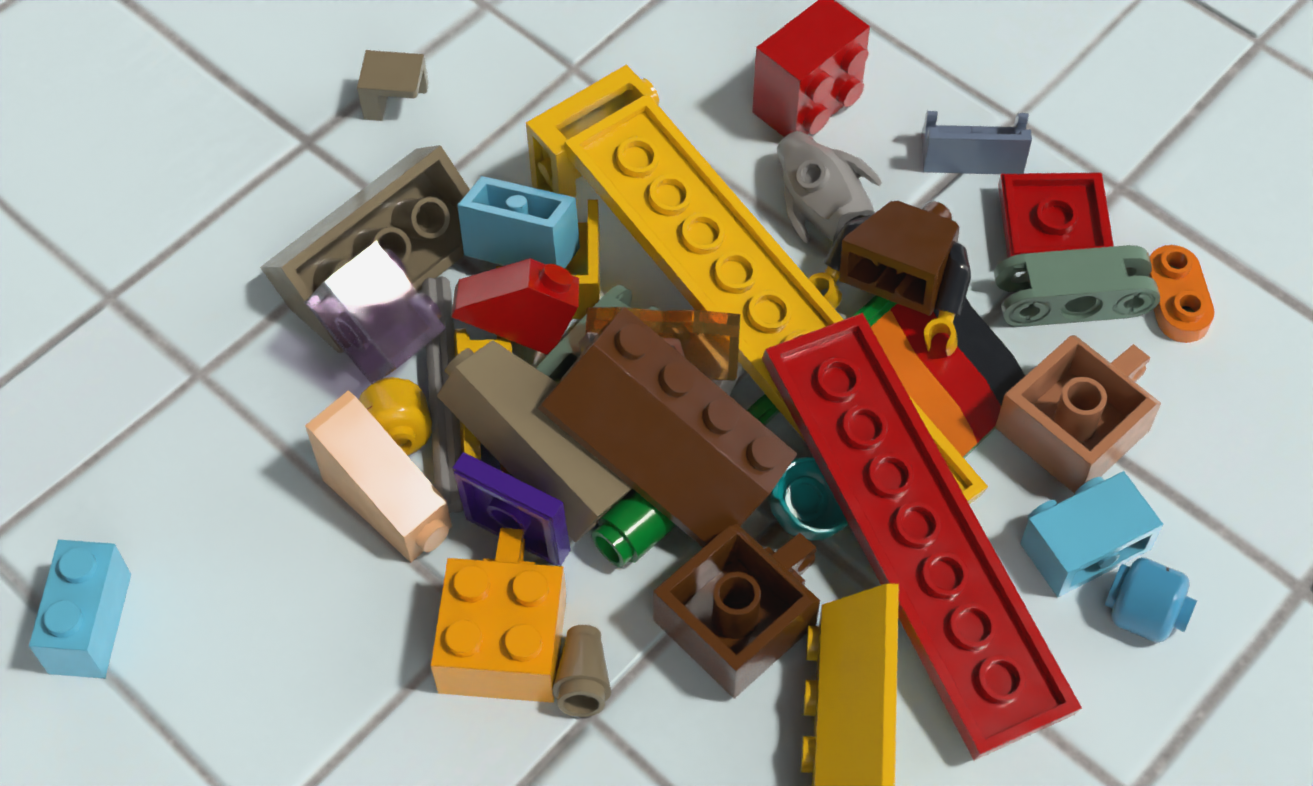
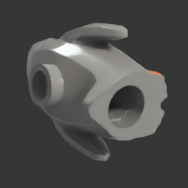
[777,131,882,243]

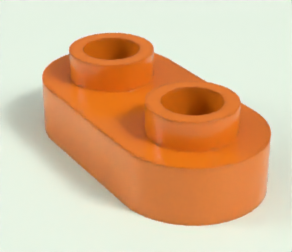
[1148,245,1215,343]

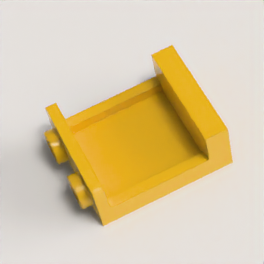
[526,64,659,205]

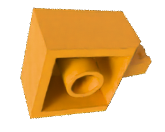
[431,528,566,703]

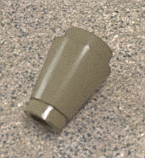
[552,625,611,717]

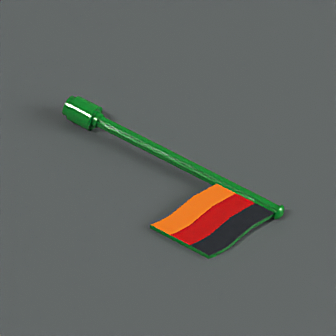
[592,295,1025,567]

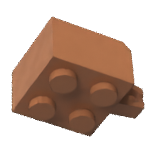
[995,335,1161,494]

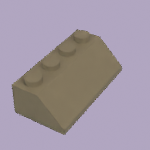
[260,145,470,353]

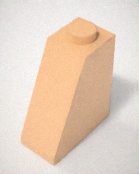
[305,390,452,563]

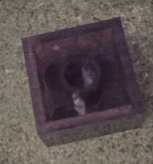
[305,242,446,384]

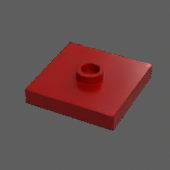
[998,173,1114,258]

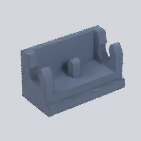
[922,111,1032,174]

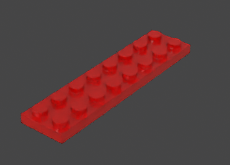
[762,313,1082,761]

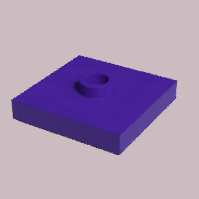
[452,452,571,566]

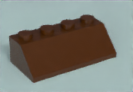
[538,306,797,548]

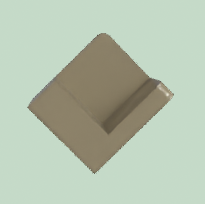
[357,50,429,121]

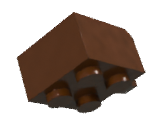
[653,524,820,699]

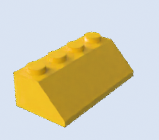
[801,583,899,786]

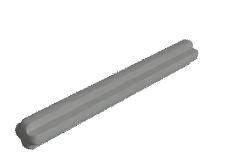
[422,276,464,513]

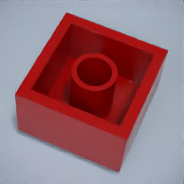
[752,0,870,137]

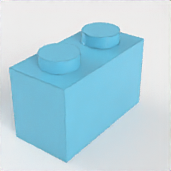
[457,176,580,268]
[1020,471,1164,598]
[29,539,131,679]

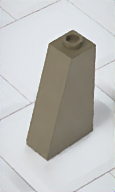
[437,340,633,543]

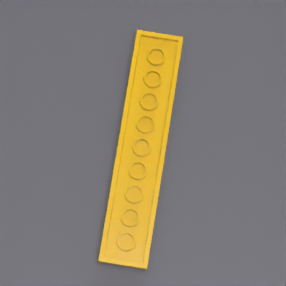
[564,93,988,504]

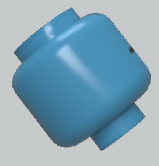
[1105,557,1198,643]

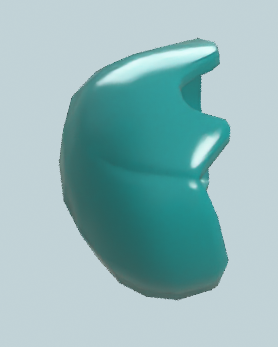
[769,457,848,541]

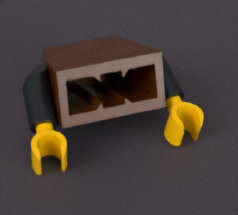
[808,201,971,356]

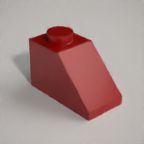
[451,258,579,355]

